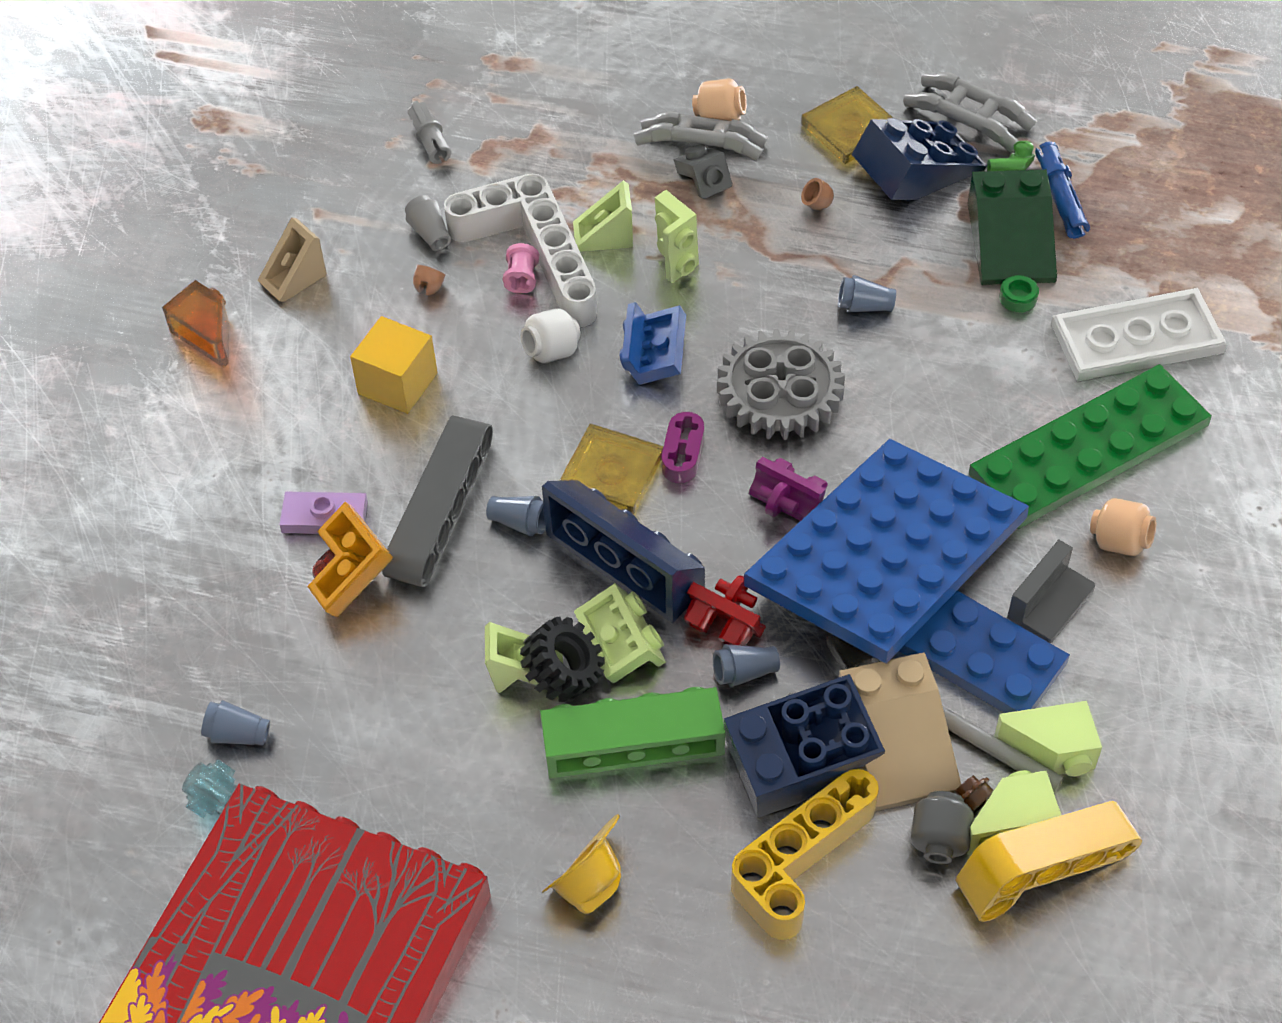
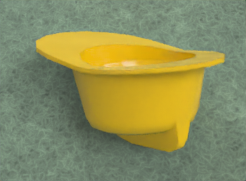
[542,814,621,914]

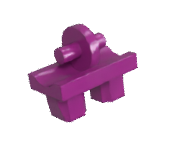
[748,456,828,521]

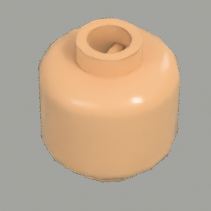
[692,78,747,121]
[1090,498,1157,556]

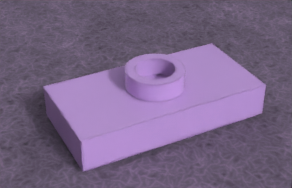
[279,492,368,534]

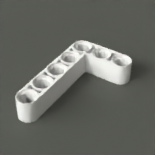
[444,173,597,327]

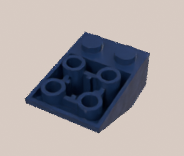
[851,118,987,200]
[724,674,885,818]

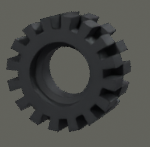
[520,616,605,703]

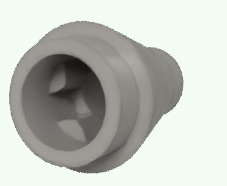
[405,195,451,251]

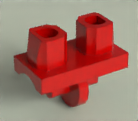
[684,575,766,646]

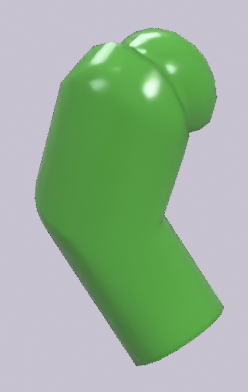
[987,141,1035,171]

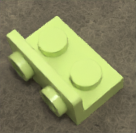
[654,190,699,283]
[574,583,666,683]

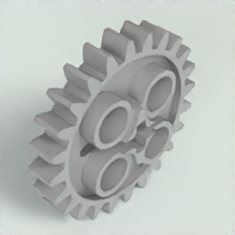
[717,329,845,440]

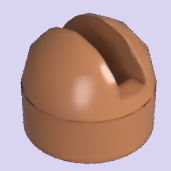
[801,178,834,210]
[413,264,446,295]

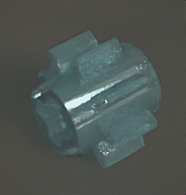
[182,759,238,819]

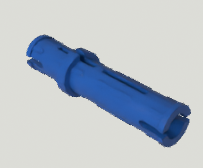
[1035,141,1090,239]

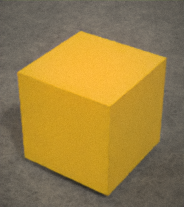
[350,316,438,414]

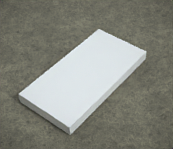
[1051,288,1227,382]

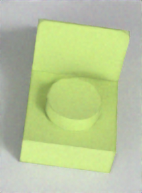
[485,622,563,693]

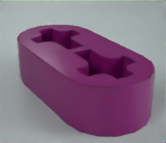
[662,412,704,483]

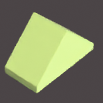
[573,180,633,252]

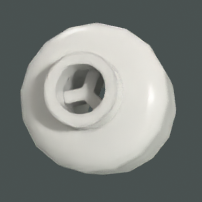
[520,309,581,363]

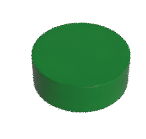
[999,275,1039,313]

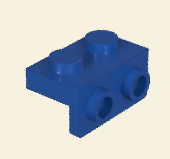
[620,302,686,385]

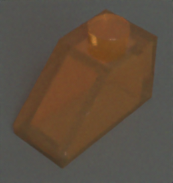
[162,280,229,368]

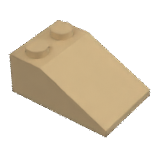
[839,652,961,812]

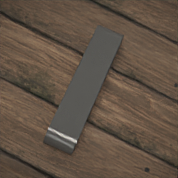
[382,415,493,587]

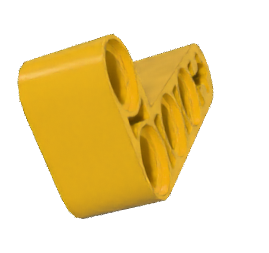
[731,769,879,940]
[955,801,1142,922]

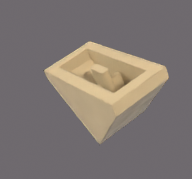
[257,217,327,302]

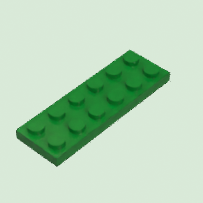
[968,364,1212,530]

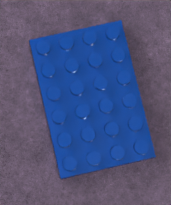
[744,438,1029,664]

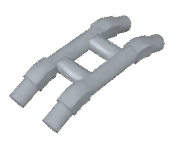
[903,72,1037,153]
[634,111,768,162]

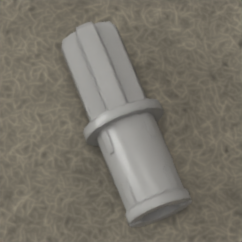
[407,101,452,164]

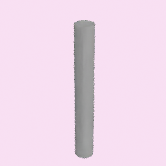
[944,709,1064,793]

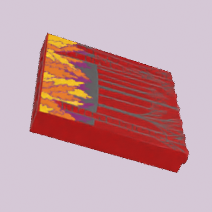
[99,783,491,1023]

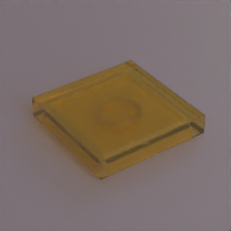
[801,86,893,164]
[559,423,664,515]

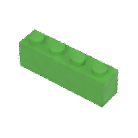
[540,687,725,779]

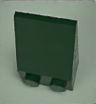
[967,169,1057,285]

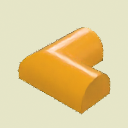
[307,501,393,617]

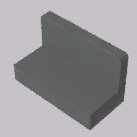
[1007,539,1095,643]

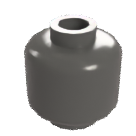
[911,791,974,864]

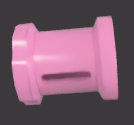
[503,243,540,293]

